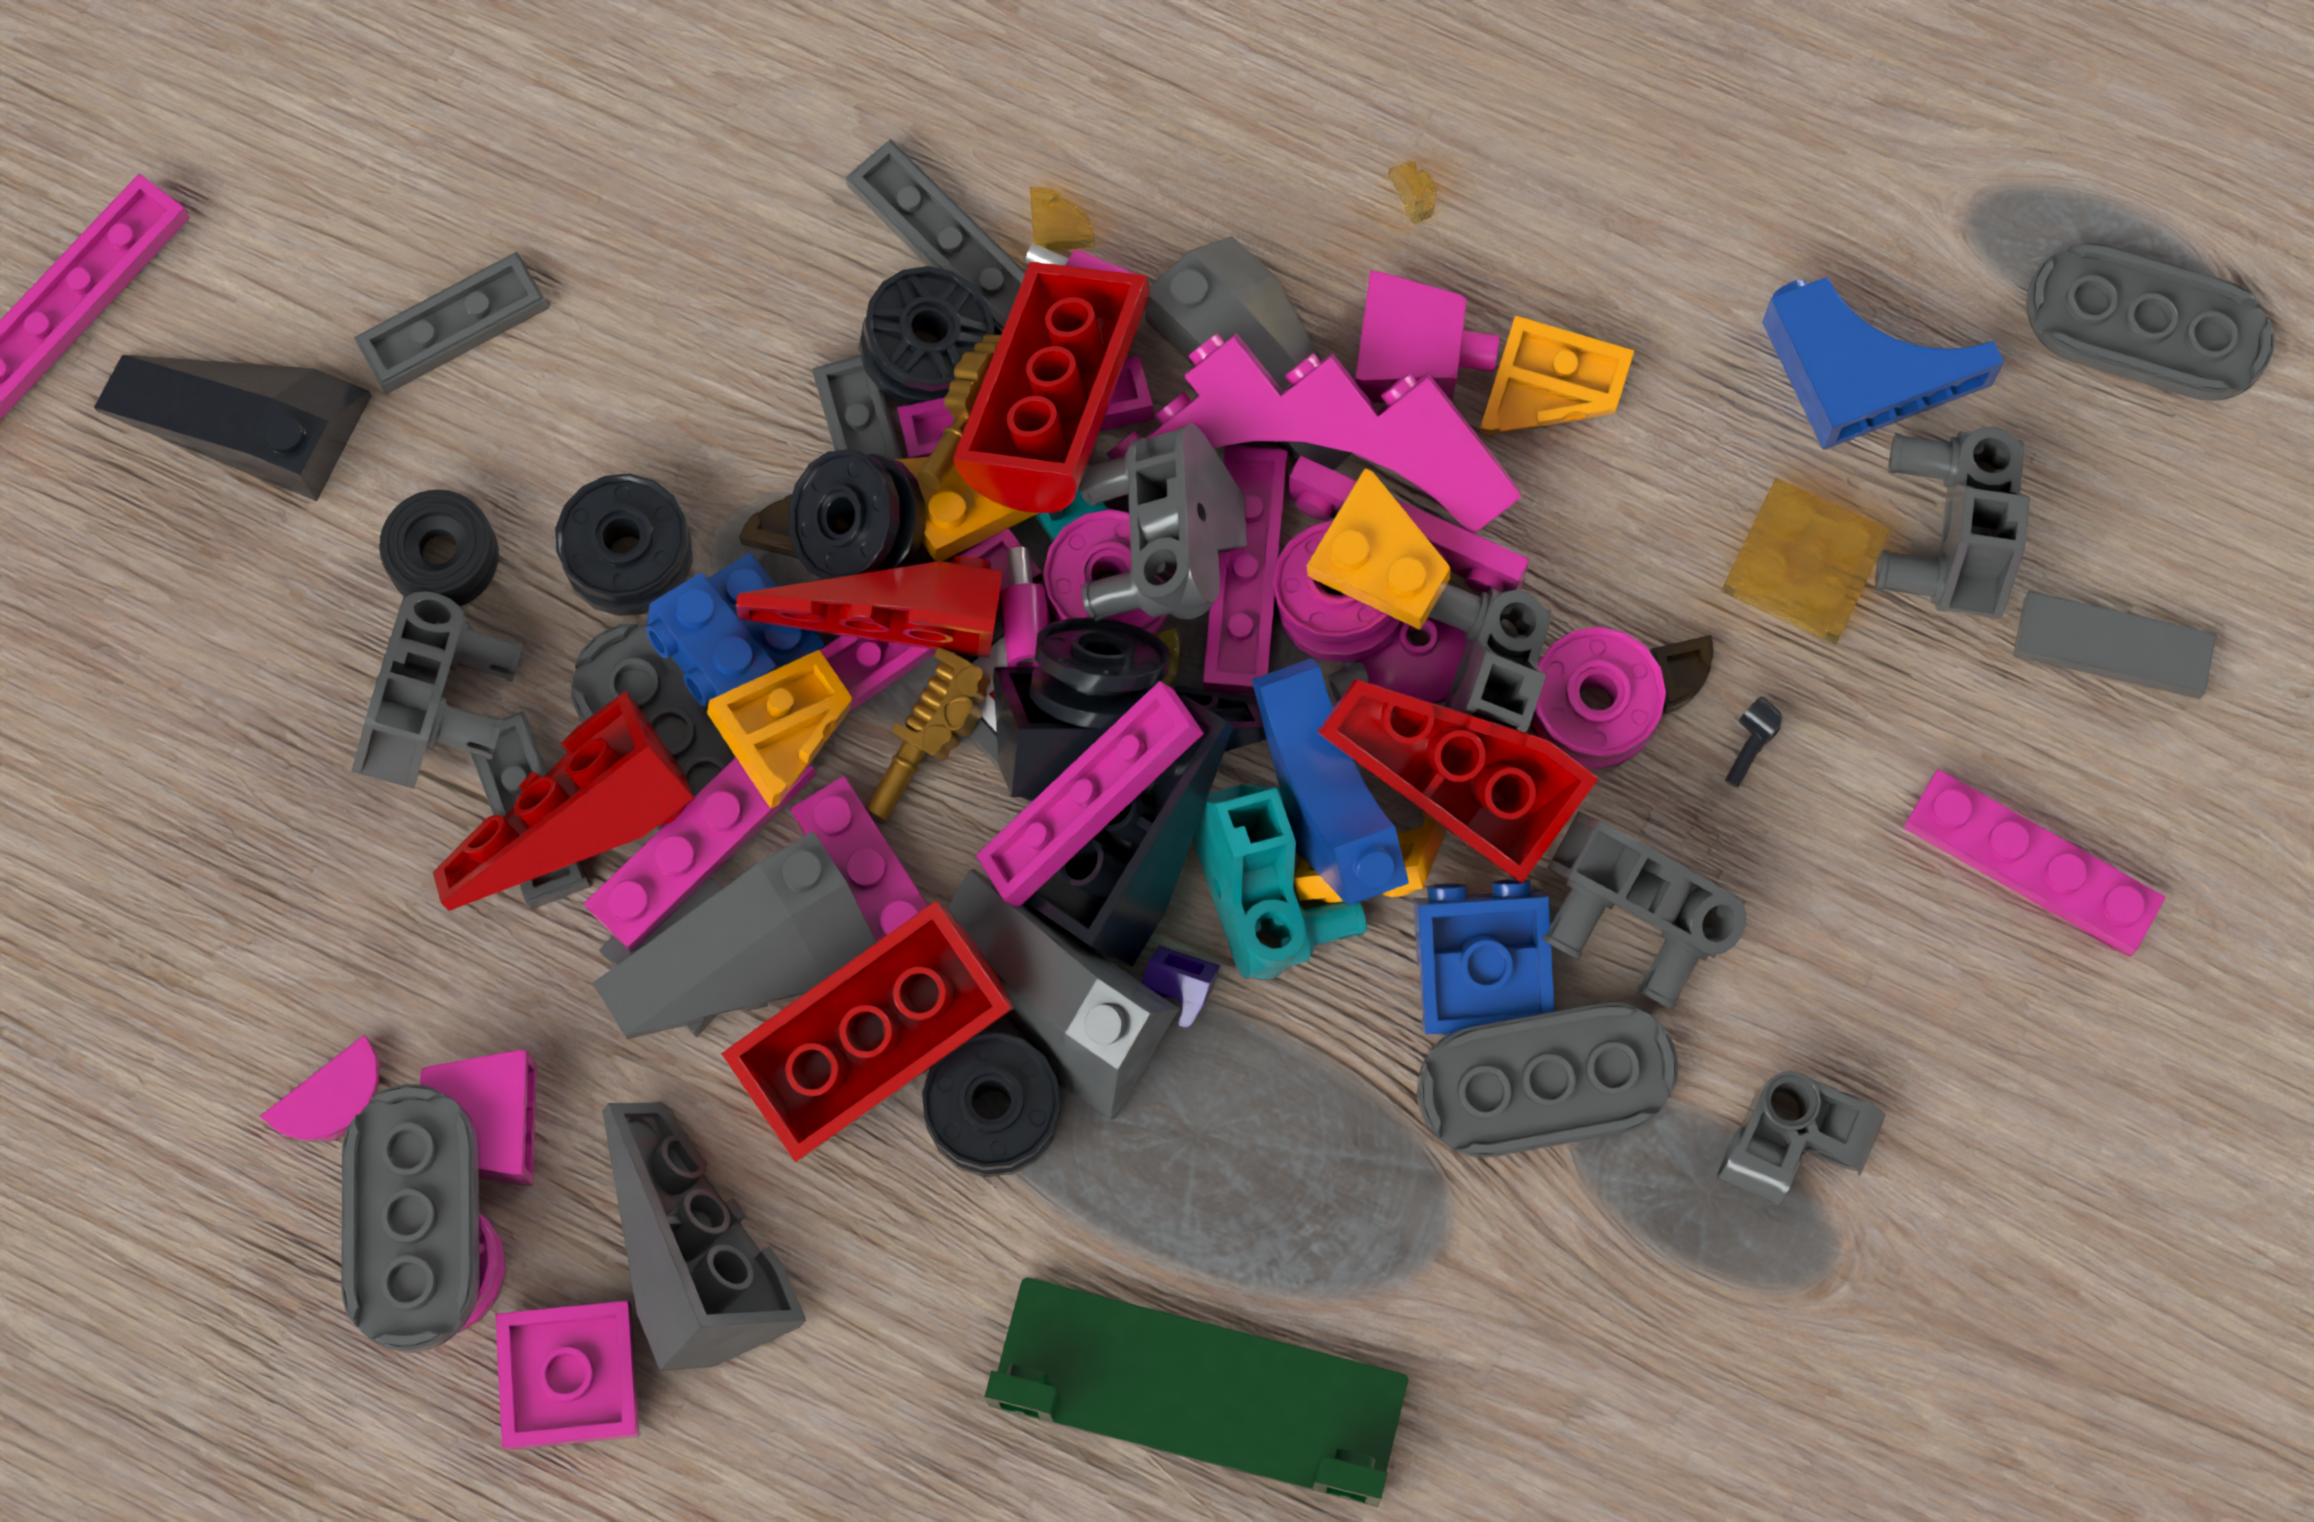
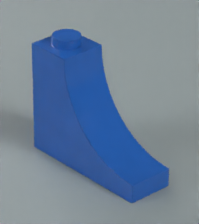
[1762,277,2004,450]
[1252,658,1409,906]

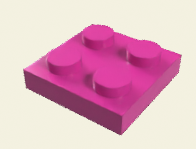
[495,1300,640,1450]

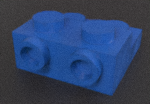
[646,552,826,706]
[1413,879,1555,1035]

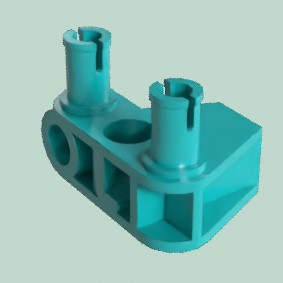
[1192,782,1366,979]

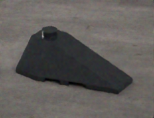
[94,355,372,501]
[993,667,1267,801]
[1025,694,1234,967]

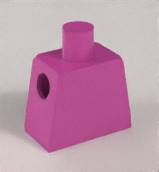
[1355,270,1499,403]
[420,1050,537,1186]

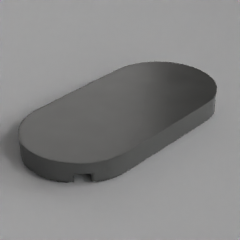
[2026,242,2275,401]
[571,624,736,829]
[1417,1001,1678,1157]
[341,1084,479,1353]

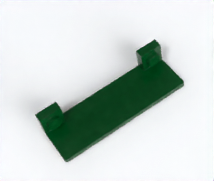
[984,1277,1408,1507]

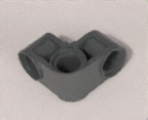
[1717,1071,1885,1206]

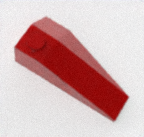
[736,556,1003,658]
[1316,679,1599,883]
[432,691,694,911]

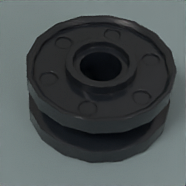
[859,266,995,405]
[788,449,925,580]
[555,473,693,616]
[1030,617,1170,730]
[922,1032,1060,1177]

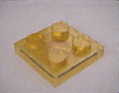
[1721,478,1890,645]

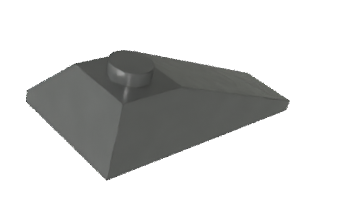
[1145,236,1352,470]
[593,831,877,1039]
[948,869,1179,1119]
[602,1102,806,1371]

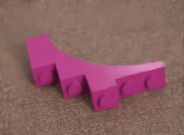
[1106,332,1522,534]

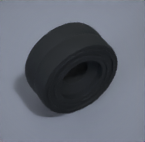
[379,490,499,607]

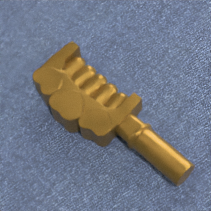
[918,334,1001,489]
[865,647,991,821]

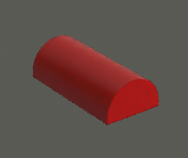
[953,262,1150,513]
[721,901,1014,1162]

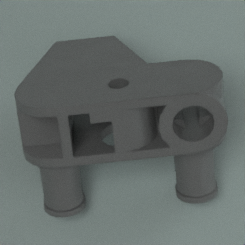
[1079,423,1247,622]
[1875,427,2030,620]
[1428,583,1551,733]
[352,591,524,789]
[1542,811,1746,1010]

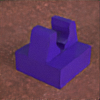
[1142,945,1220,1027]

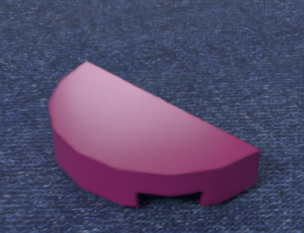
[260,1034,380,1142]

